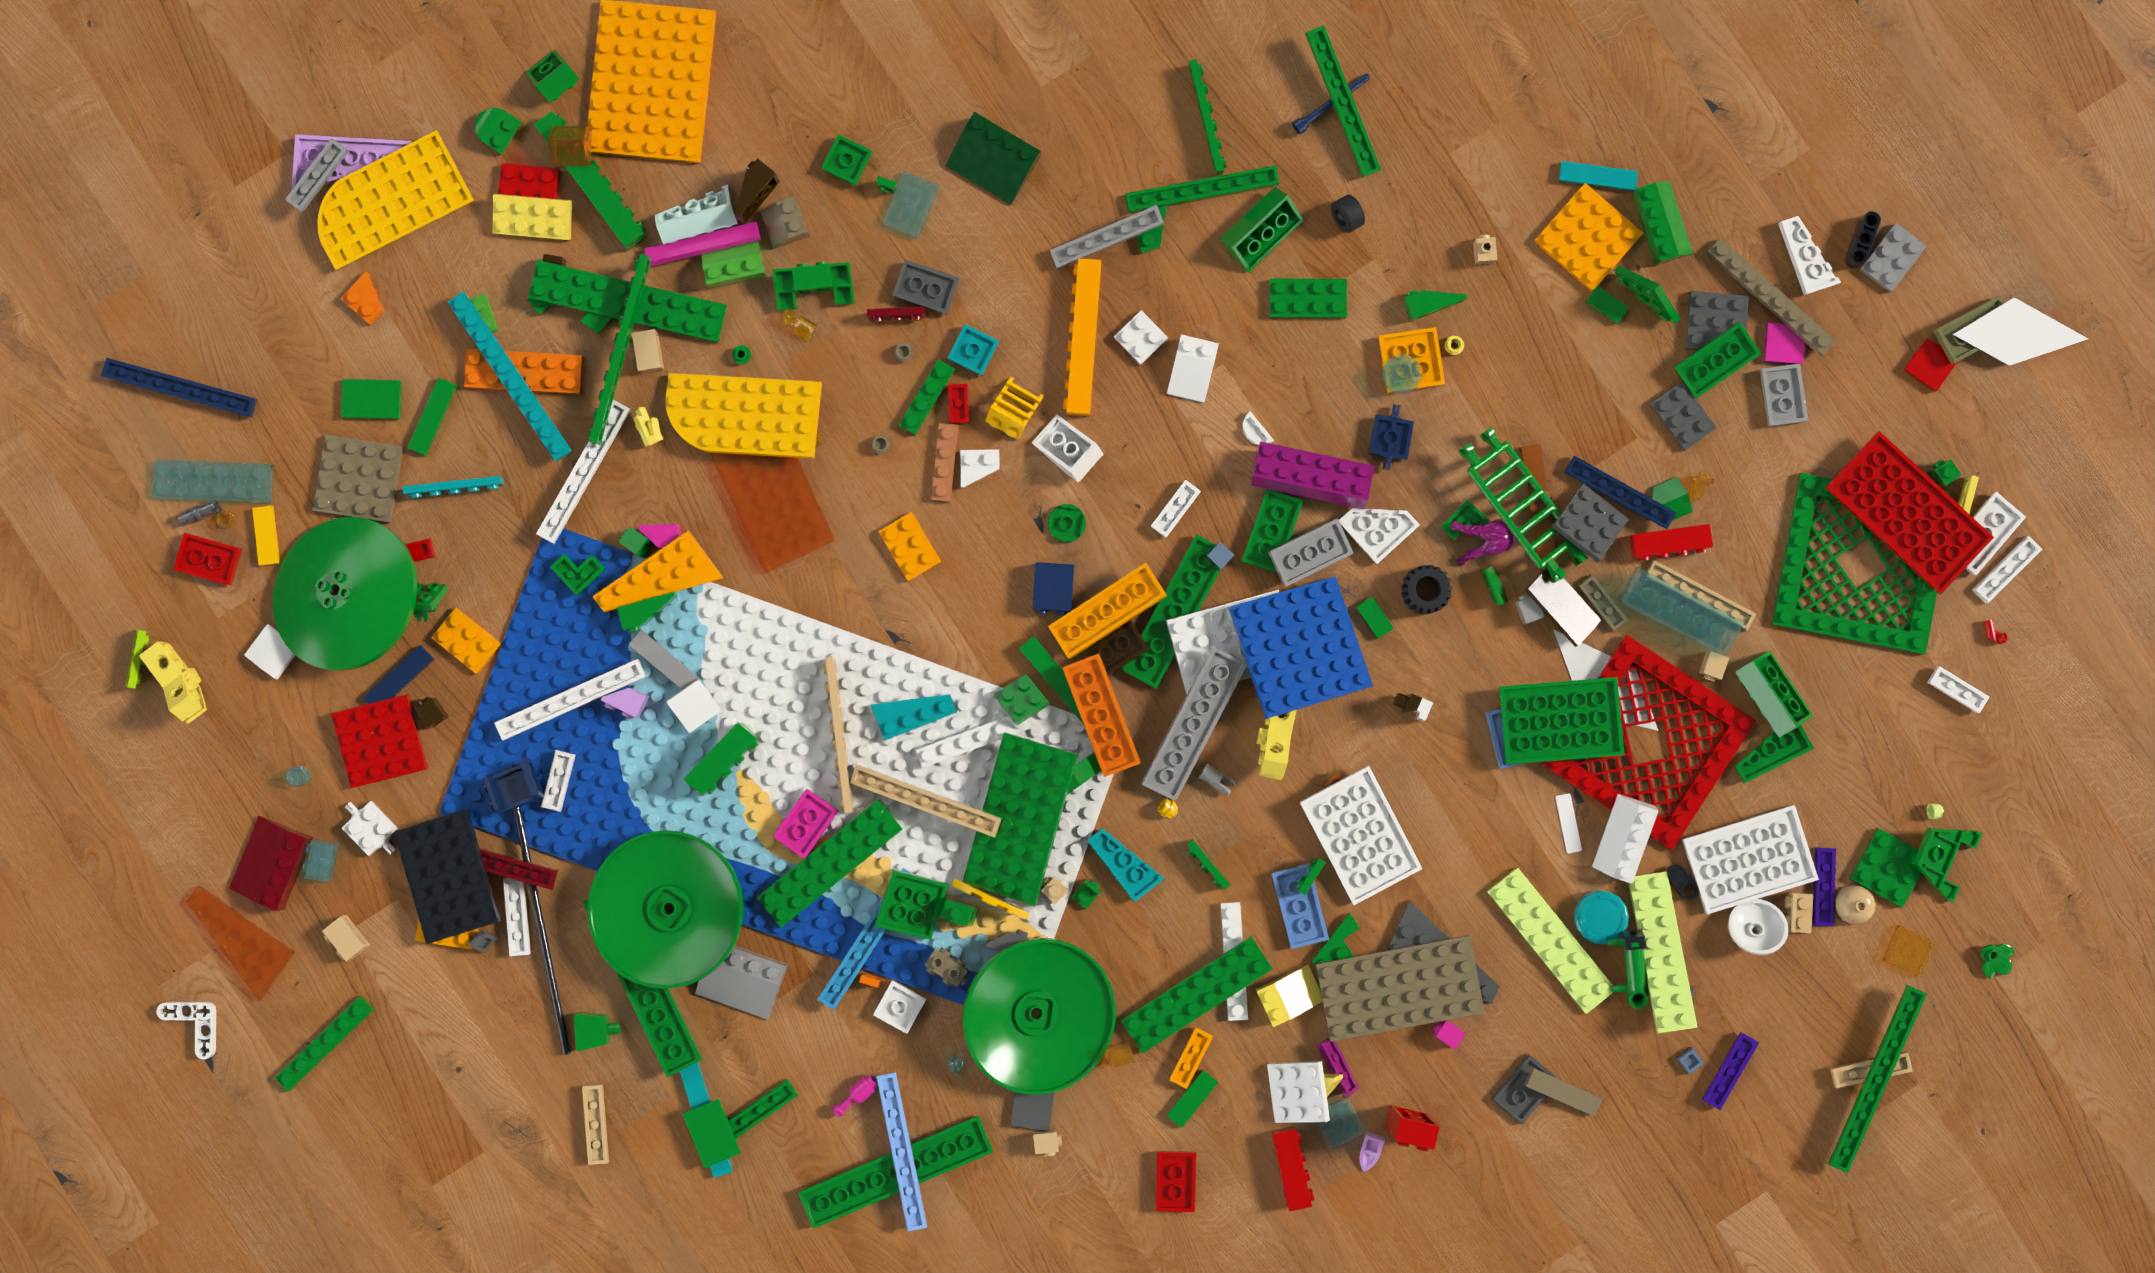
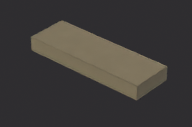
[1576,574,1628,632]

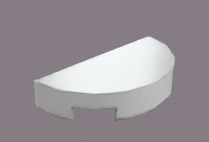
[1242,411,1274,445]

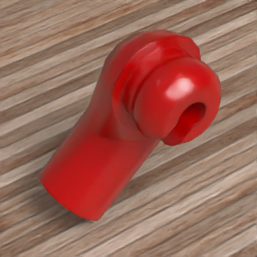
[1983,620,2008,645]

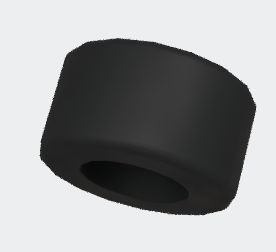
[1331,195,1365,233]

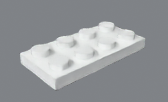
[1965,492,2026,576]

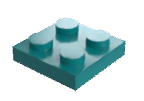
[948,324,999,376]

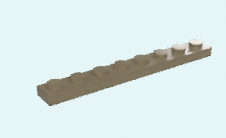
[1706,238,1836,357]

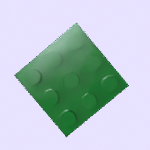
[1849,828,1922,908]
[874,869,948,940]

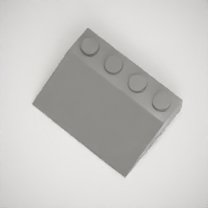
[695,945,788,1020]

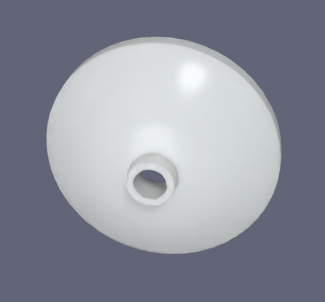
[1728,899,1788,955]

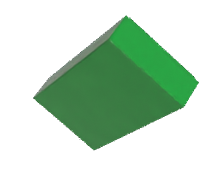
[1585,286,1629,324]
[1356,597,1394,639]

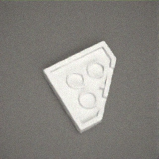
[1339,508,1420,564]

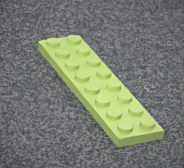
[1487,867,1613,1014]
[1628,872,1698,1034]

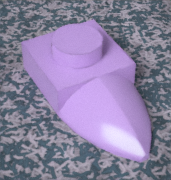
[1359,1132,1385,1172]

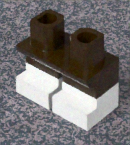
[1393,693,1433,721]

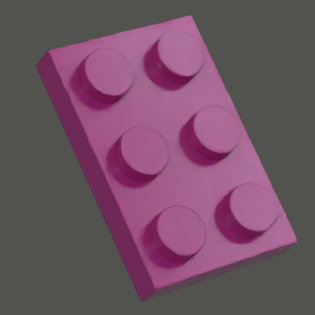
[773,788,839,859]

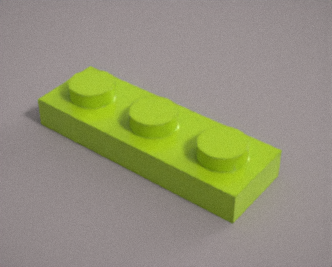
[126,629,149,689]

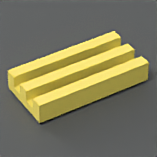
[1958,475,1979,513]

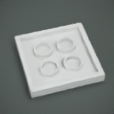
[1267,1061,1330,1123]

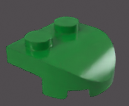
[474,108,522,155]

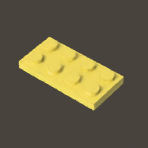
[493,194,572,240]

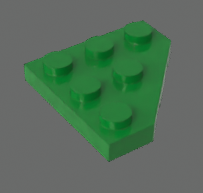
[1614,265,1681,324]

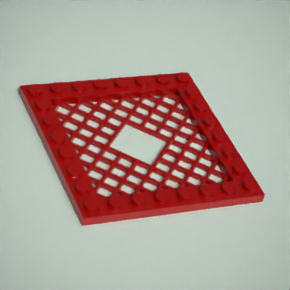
[1541,635,1757,850]

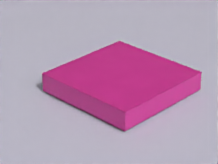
[1763,323,1805,365]

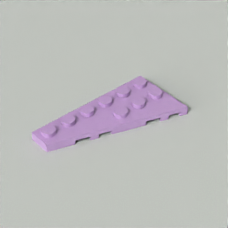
[291,134,412,191]

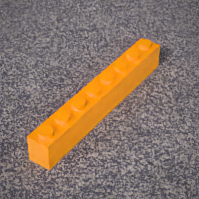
[1063,258,1101,416]

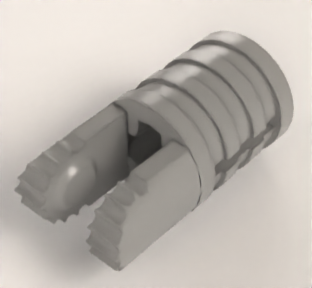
[1198,763,1236,796]

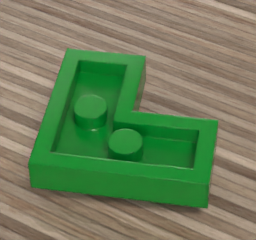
[1440,499,1491,541]
[550,554,606,596]

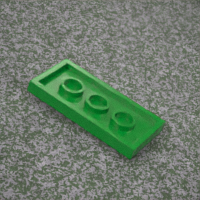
[1269,278,1347,318]
[1673,321,1762,399]
[1241,489,1303,574]

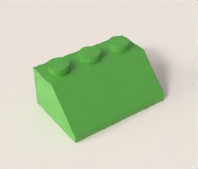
[702,241,766,289]

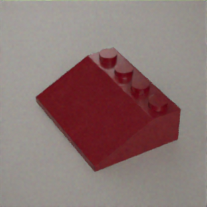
[229,816,314,911]

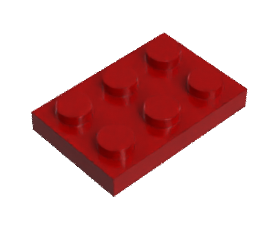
[498,163,560,199]
[173,533,242,586]
[1156,1151,1196,1212]

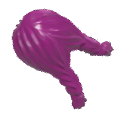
[1450,519,1515,566]

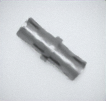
[178,500,220,526]

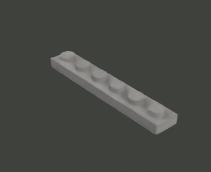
[1050,205,1164,269]

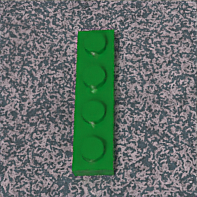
[899,359,955,436]

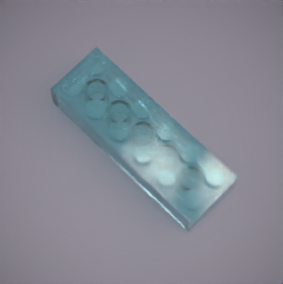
[1618,567,1745,657]

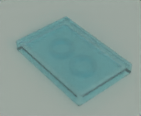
[882,171,940,240]

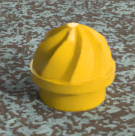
[1158,799,1178,818]

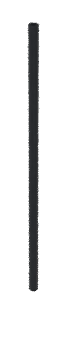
[513,807,571,1055]

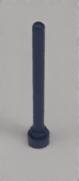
[1291,73,1370,135]

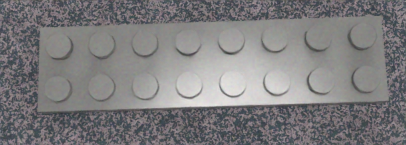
[1141,645,1247,801]

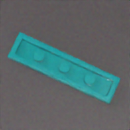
[1558,161,1638,192]

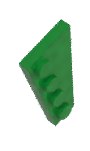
[1734,725,1814,784]

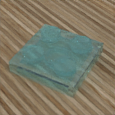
[1317,1097,1366,1150]

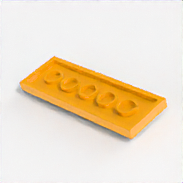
[1048,563,1167,659]

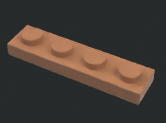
[931,423,958,502]

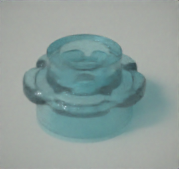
[947,1054,963,1073]

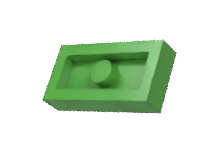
[470,294,499,333]

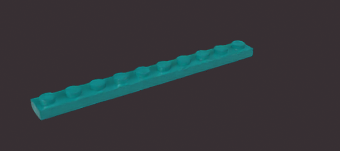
[448,291,572,462]

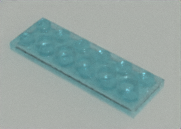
[153,460,273,503]

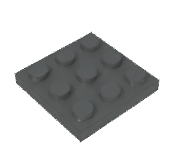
[1685,291,1749,350]
[1552,483,1629,563]

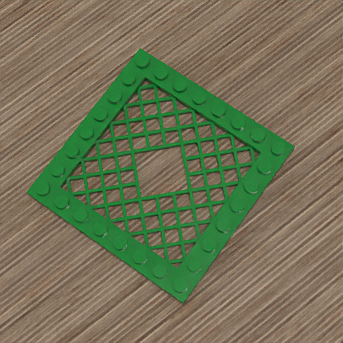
[1771,473,1937,655]

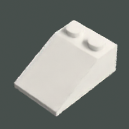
[1167,334,1219,403]
[1032,415,1103,483]

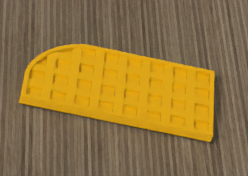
[318,130,475,270]
[665,373,822,459]

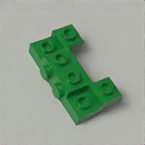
[772,261,855,311]

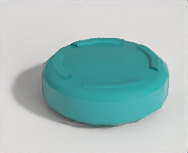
[1573,890,1629,944]

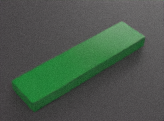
[407,377,458,456]
[729,1079,799,1139]

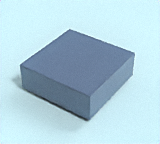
[1207,542,1234,569]
[1676,1047,1704,1075]

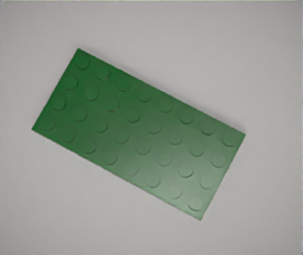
[962,732,1078,906]

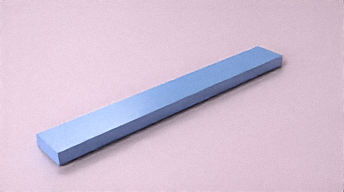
[876,1072,927,1232]

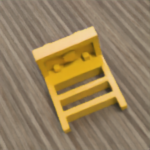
[985,377,1044,440]

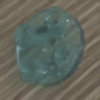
[1382,355,1421,394]

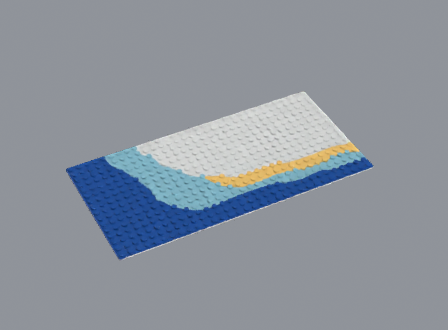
[440,528,1114,1005]

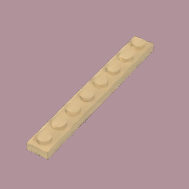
[823,657,854,813]
[850,764,1002,837]

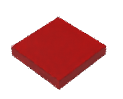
[1903,338,1957,392]

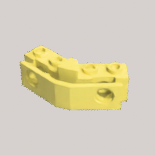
[139,642,207,724]
[1256,710,1297,780]

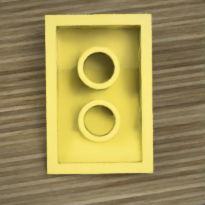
[1255,965,1323,1027]

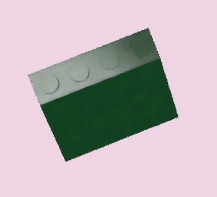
[945,112,1041,205]

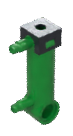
[1608,929,1649,1009]

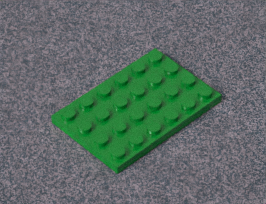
[1499,677,1624,764]

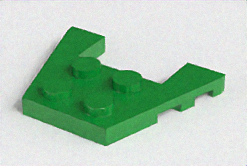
[1913,828,1983,903]
[1311,913,1360,967]

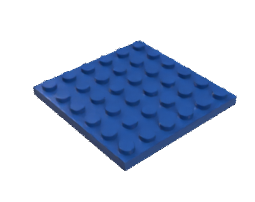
[1228,576,1373,719]

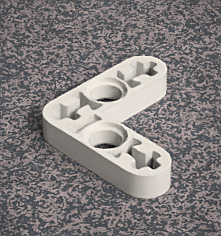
[156,1002,216,1060]

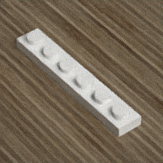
[916,716,1032,768]
[1220,902,1248,1021]

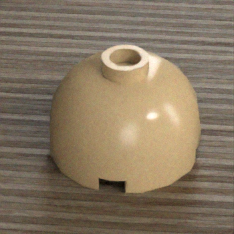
[1835,885,1876,924]

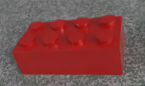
[1385,1105,1440,1152]

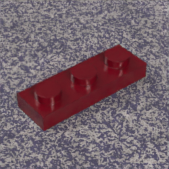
[867,306,926,323]

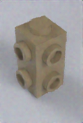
[925,947,969,987]

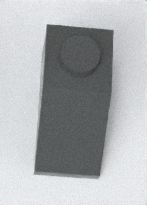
[985,929,1031,952]

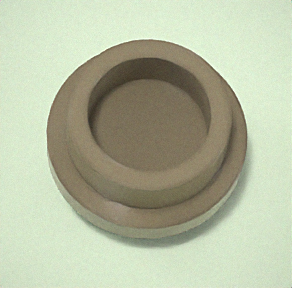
[894,343,914,362]
[871,435,891,454]

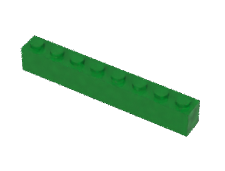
[534,111,647,251]

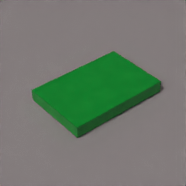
[341,379,402,419]
[682,1098,741,1169]

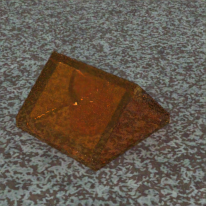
[548,126,592,166]

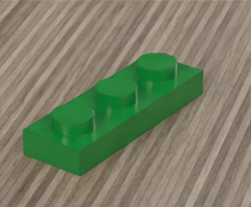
[1187,839,1231,890]

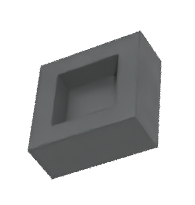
[469,929,497,953]

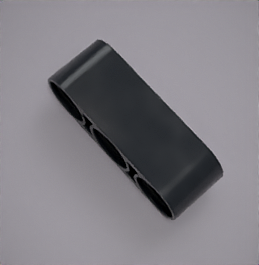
[1845,211,1881,268]

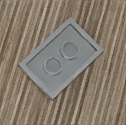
[1859,223,1926,293]
[1760,364,1808,427]

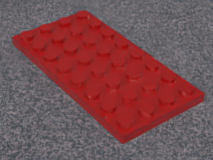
[1825,431,1994,594]

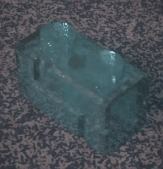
[302,839,339,882]

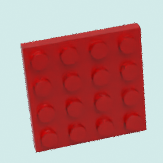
[331,694,428,788]

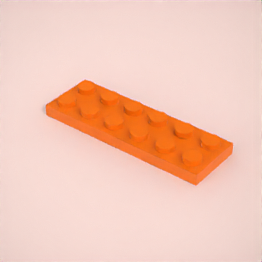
[464,349,584,395]
[1062,654,1141,777]

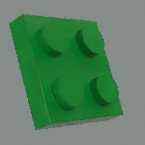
[821,134,873,186]
[994,674,1049,726]

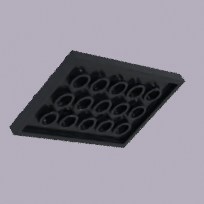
[394,809,501,944]

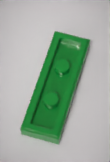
[1166,1069,1219,1128]

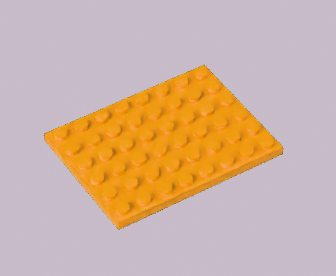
[585,0,716,164]

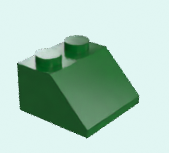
[525,49,579,103]

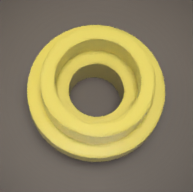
[1444,336,1464,355]

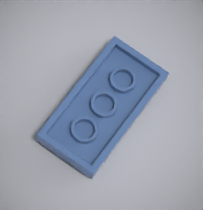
[1271,863,1329,949]

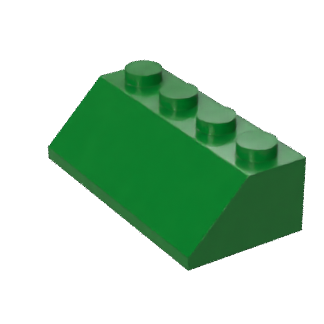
[1632,181,1693,266]
[1219,187,1304,273]
[1736,651,1814,737]
[683,722,760,795]

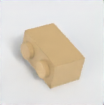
[630,329,664,374]
[322,915,370,961]

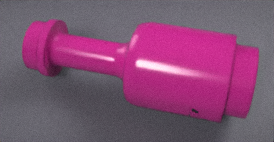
[832,1074,878,1118]

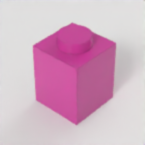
[1433,1020,1466,1049]

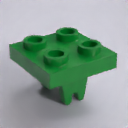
[413,583,448,622]

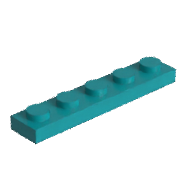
[402,476,504,499]

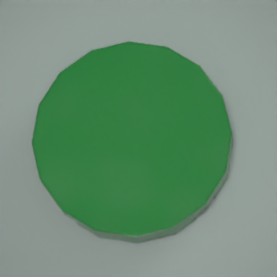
[1048,504,1086,543]

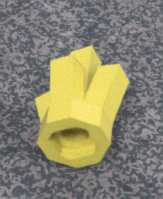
[634,407,664,447]

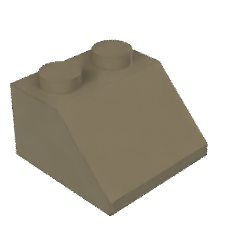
[761,196,810,249]

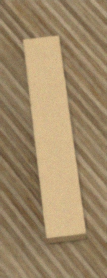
[1643,560,1756,631]

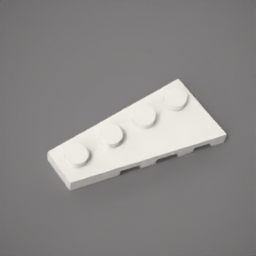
[1778,216,1841,295]

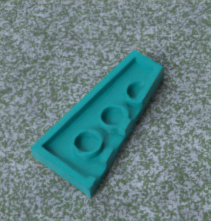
[871,694,957,741]
[1086,828,1165,902]

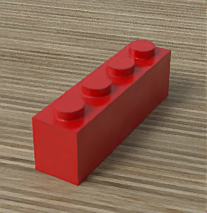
[1629,524,1713,562]
[1271,1126,1314,1212]

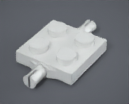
[342,801,399,856]

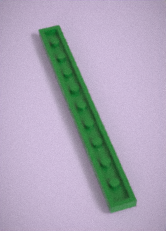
[588,254,652,445]
[1828,985,1927,1173]

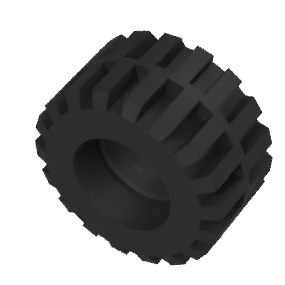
[1401,565,1452,614]

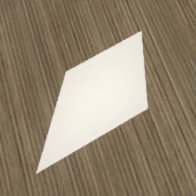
[1953,298,2088,366]
[1554,630,1659,731]

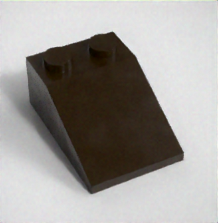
[736,158,780,225]

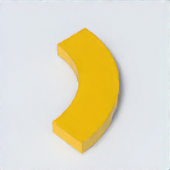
[952,879,1030,920]

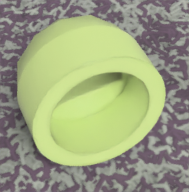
[1927,804,1944,819]

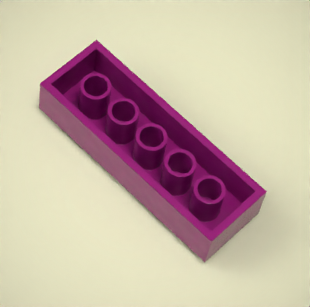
[1251,441,1374,510]

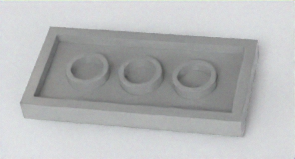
[1268,518,1353,587]

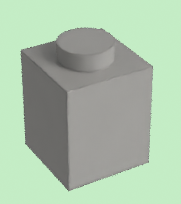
[1515,594,1544,624]

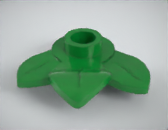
[1980,944,2015,979]

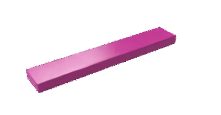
[644,221,761,267]

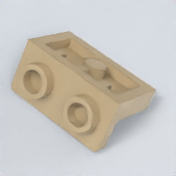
[1784,892,1813,933]

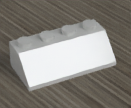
[1592,794,1658,884]

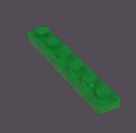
[1188,59,1226,176]
[275,996,375,1092]

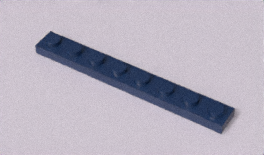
[101,358,257,418]

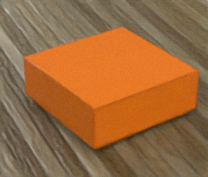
[859,973,881,988]

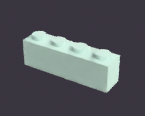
[655,184,738,244]

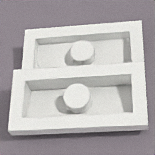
[244,624,295,680]

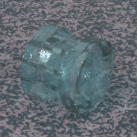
[286,766,311,786]

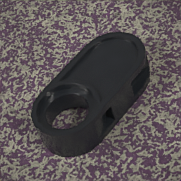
[1666,865,1699,900]

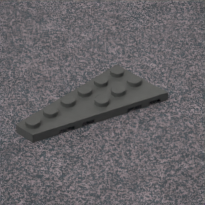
[1386,901,1500,1004]

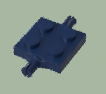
[1369,404,1414,471]

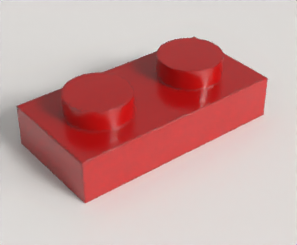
[948,384,969,424]

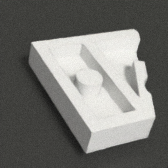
[960,449,1000,488]

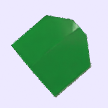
[1652,477,1693,521]

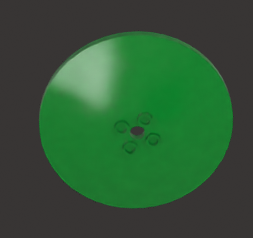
[272,517,418,671]
[588,830,744,989]
[962,938,1116,1095]

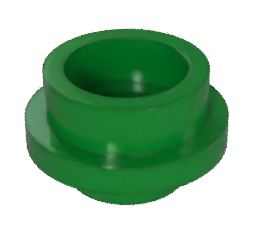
[732,345,751,365]

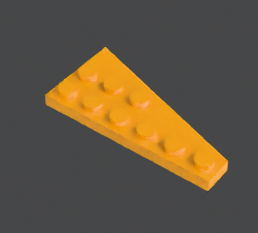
[593,530,723,612]

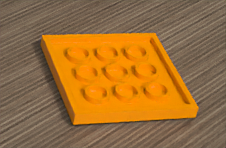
[1534,183,1643,292]

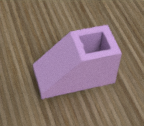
[601,688,649,719]

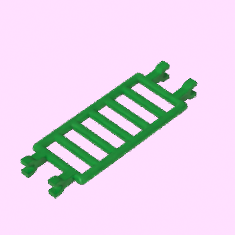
[1458,427,1588,583]

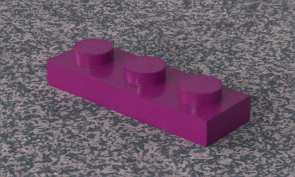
[1317,1037,1359,1098]

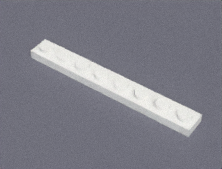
[536,400,631,544]
[495,659,646,741]

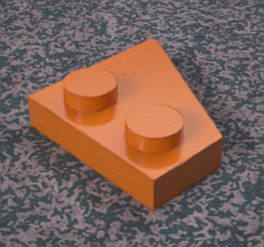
[341,271,384,325]

